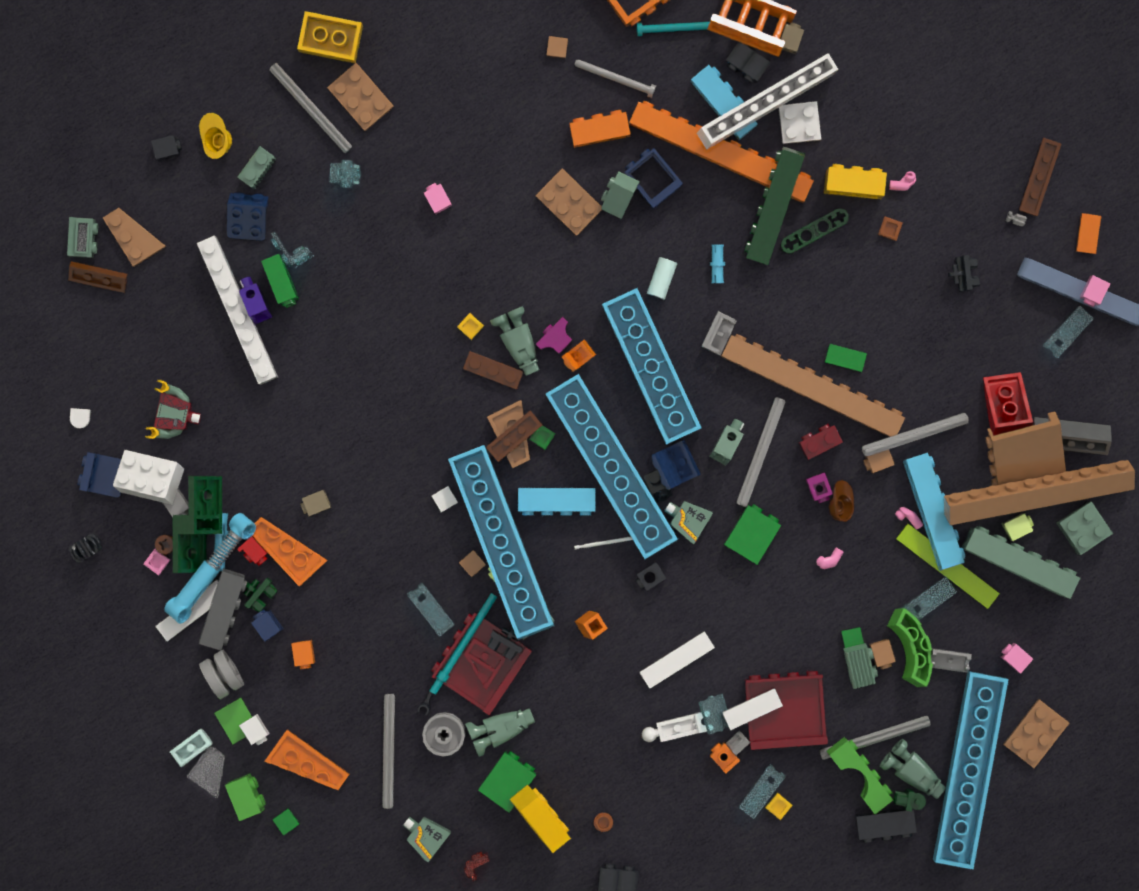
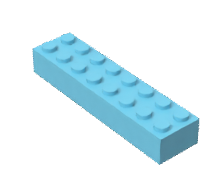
[602,288,701,444]

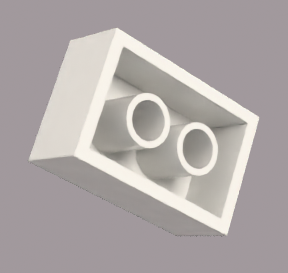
[113,450,184,505]

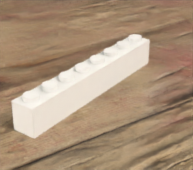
[697,54,838,149]
[197,236,278,385]

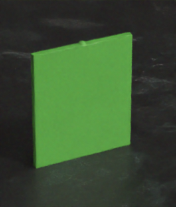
[215,698,252,744]

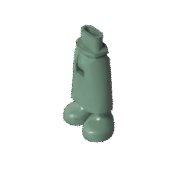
[490,306,539,376]
[465,709,535,757]
[880,739,946,799]

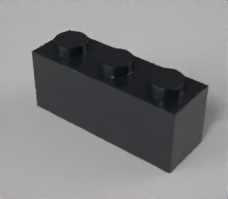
[855,809,917,843]

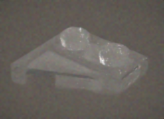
[187,745,226,798]

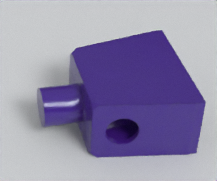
[239,277,273,325]

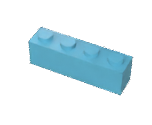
[690,65,757,140]
[518,488,595,515]

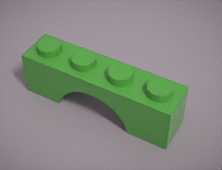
[826,737,893,814]

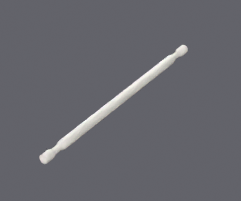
[574,537,633,550]

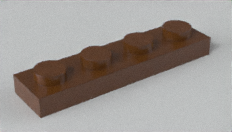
[1018,138,1061,217]

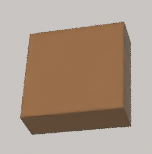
[547,36,568,58]
[459,550,486,577]

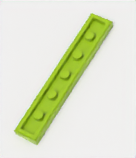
[896,524,1000,609]

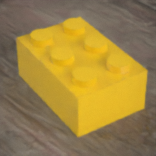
[297,11,363,63]
[824,164,887,199]
[510,785,571,853]

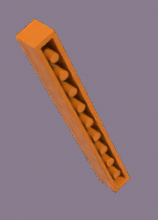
[629,101,814,203]

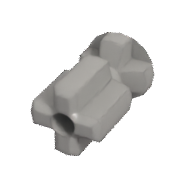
[1006,211,1027,226]

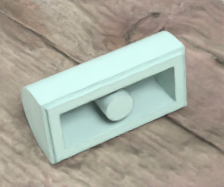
[647,257,677,300]
[170,729,213,767]

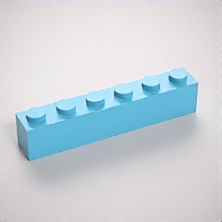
[903,453,965,571]

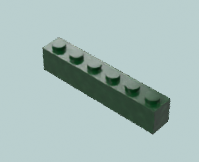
[744,146,805,265]

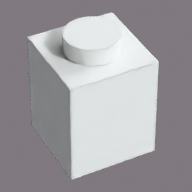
[239,714,270,745]

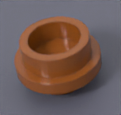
[594,812,613,832]

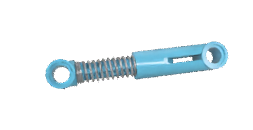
[164,513,256,624]

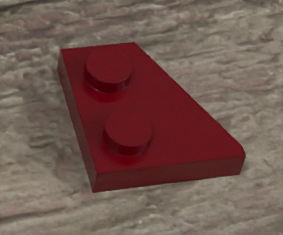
[464,638,507,690]

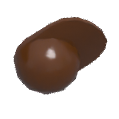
[829,480,854,522]

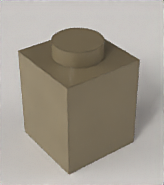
[780,23,804,54]
[300,490,332,516]

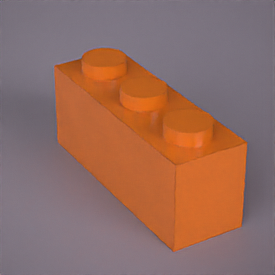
[570,110,631,148]

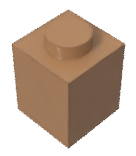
[863,450,895,473]
[869,639,896,669]

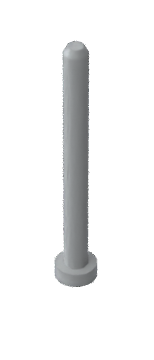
[575,60,656,98]

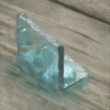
[270,231,314,268]

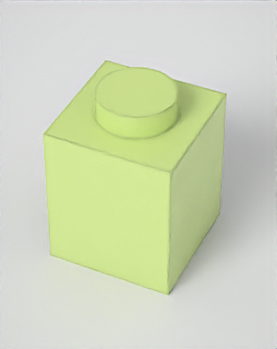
[1002,514,1034,541]

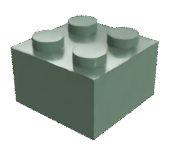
[1056,502,1113,555]

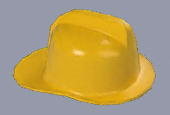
[199,113,232,159]

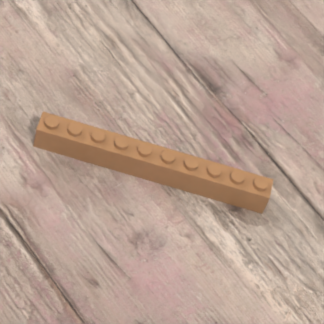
[721,334,905,437]
[944,460,1135,525]

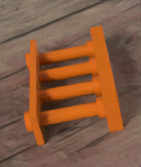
[707,0,796,57]

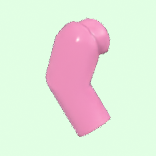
[889,171,916,191]
[895,507,923,529]
[816,548,844,569]

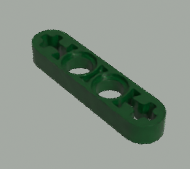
[781,208,849,254]

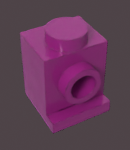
[805,473,833,503]

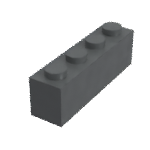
[1032,417,1112,455]
[199,568,247,650]

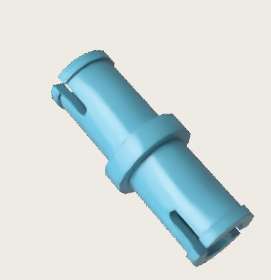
[710,245,725,283]

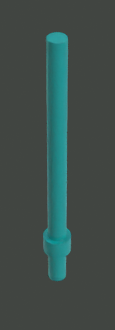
[429,593,497,695]

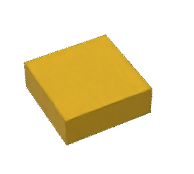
[457,313,484,340]
[765,793,793,820]

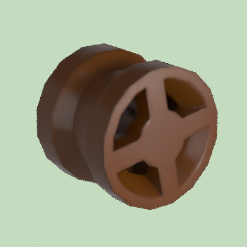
[155,535,173,554]

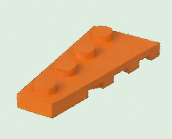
[252,517,328,586]
[265,730,349,790]

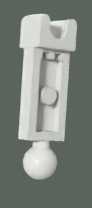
[642,711,712,742]

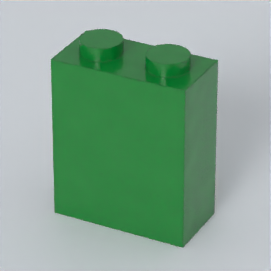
[261,254,299,308]
[724,504,781,565]
[478,751,536,813]

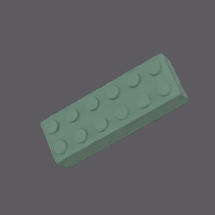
[962,526,1080,599]

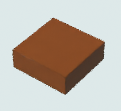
[878,217,903,241]

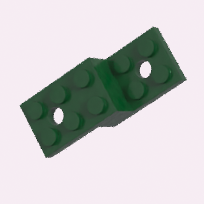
[173,476,222,573]

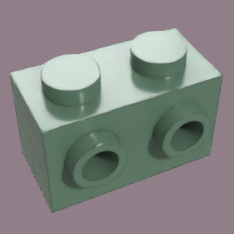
[601,172,640,219]

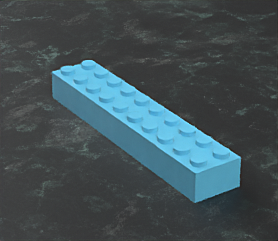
[546,374,678,559]
[448,445,554,640]
[933,671,1008,869]

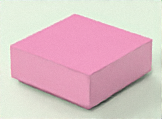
[144,549,170,575]

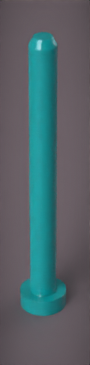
[637,22,710,36]

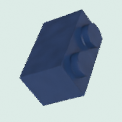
[251,610,284,642]

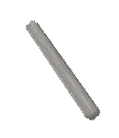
[270,63,352,153]
[737,397,786,507]
[862,413,968,457]
[383,694,395,809]
[820,716,931,760]

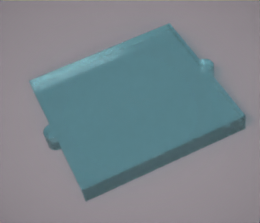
[698,694,729,735]

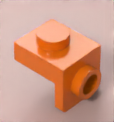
[562,340,596,372]

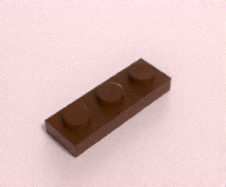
[68,261,127,293]
[463,351,523,390]
[486,411,543,462]

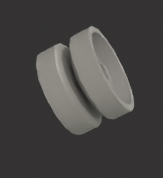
[199,650,244,699]
[422,712,466,756]

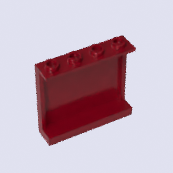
[431,612,532,715]
[745,671,828,750]

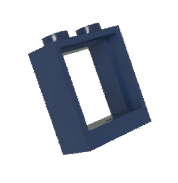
[624,148,683,209]

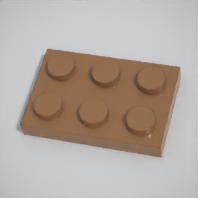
[327,63,394,131]
[536,168,602,236]
[1003,699,1069,768]

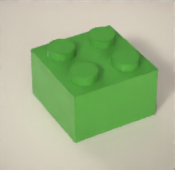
[225,774,266,821]

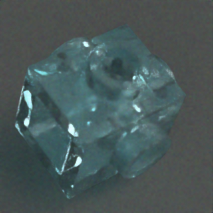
[330,160,361,188]

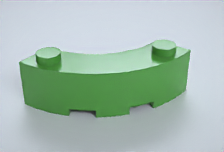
[887,608,933,687]

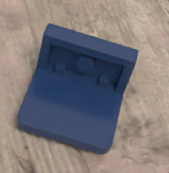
[227,192,269,241]
[652,440,701,490]
[77,452,121,497]

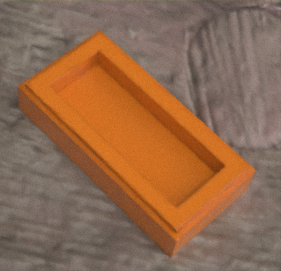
[1076,213,1101,254]

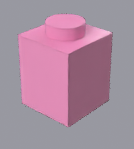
[424,183,452,215]
[1080,275,1110,307]
[1001,643,1033,673]

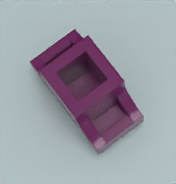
[536,317,572,354]

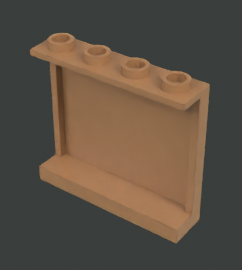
[986,412,1066,486]

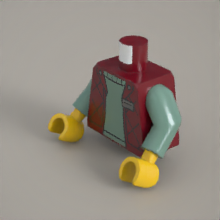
[145,380,201,439]

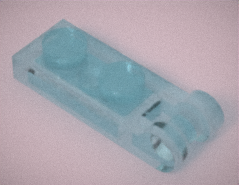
[1043,306,1094,358]
[902,576,957,620]
[407,583,455,637]
[739,764,786,819]

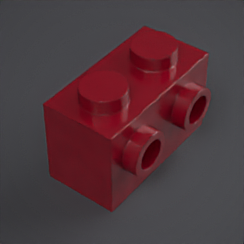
[799,424,843,460]

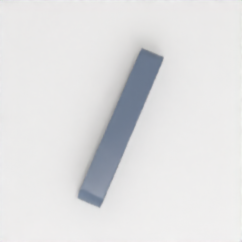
[1017,257,1139,326]

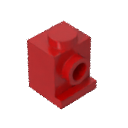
[237,536,268,566]

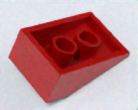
[983,372,1033,436]

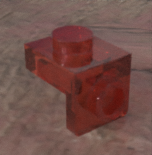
[464,851,490,881]

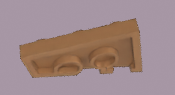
[103,208,166,267]
[487,400,530,468]

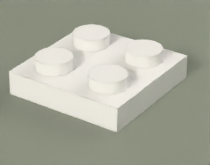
[779,101,821,144]

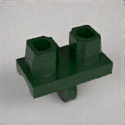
[244,578,278,612]
[893,789,926,812]

